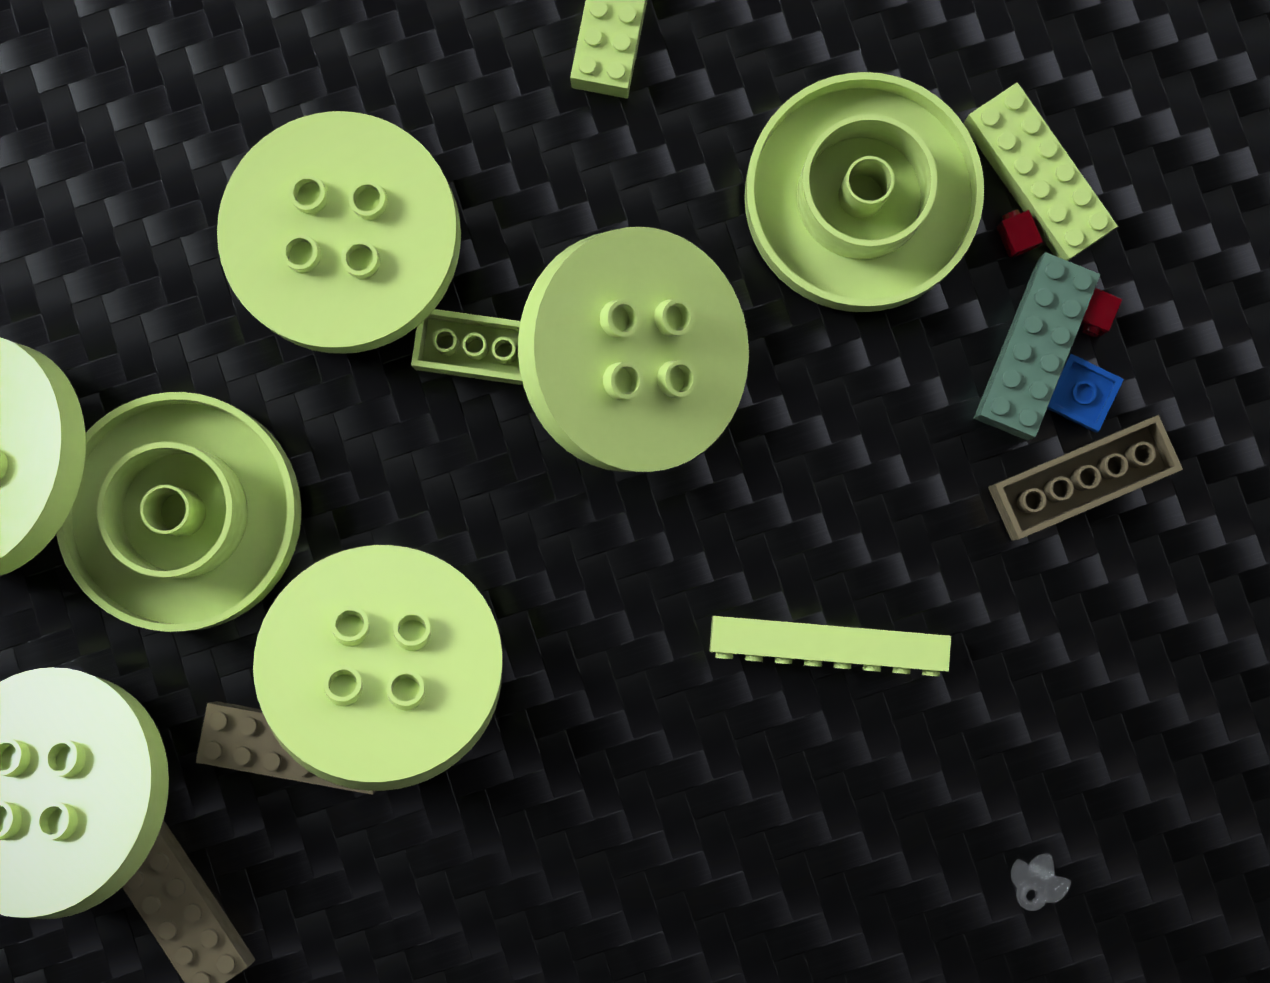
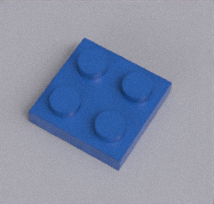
[1047,354,1124,433]

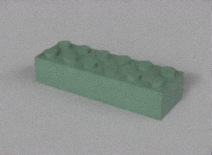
[973,252,1101,441]

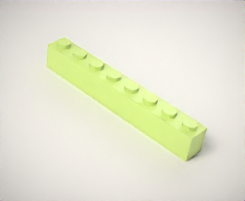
[709,616,951,677]

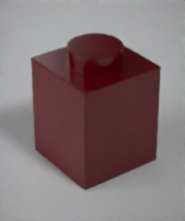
[996,209,1043,259]
[1080,288,1122,337]

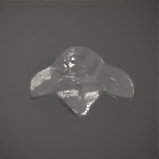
[1011,853,1071,911]

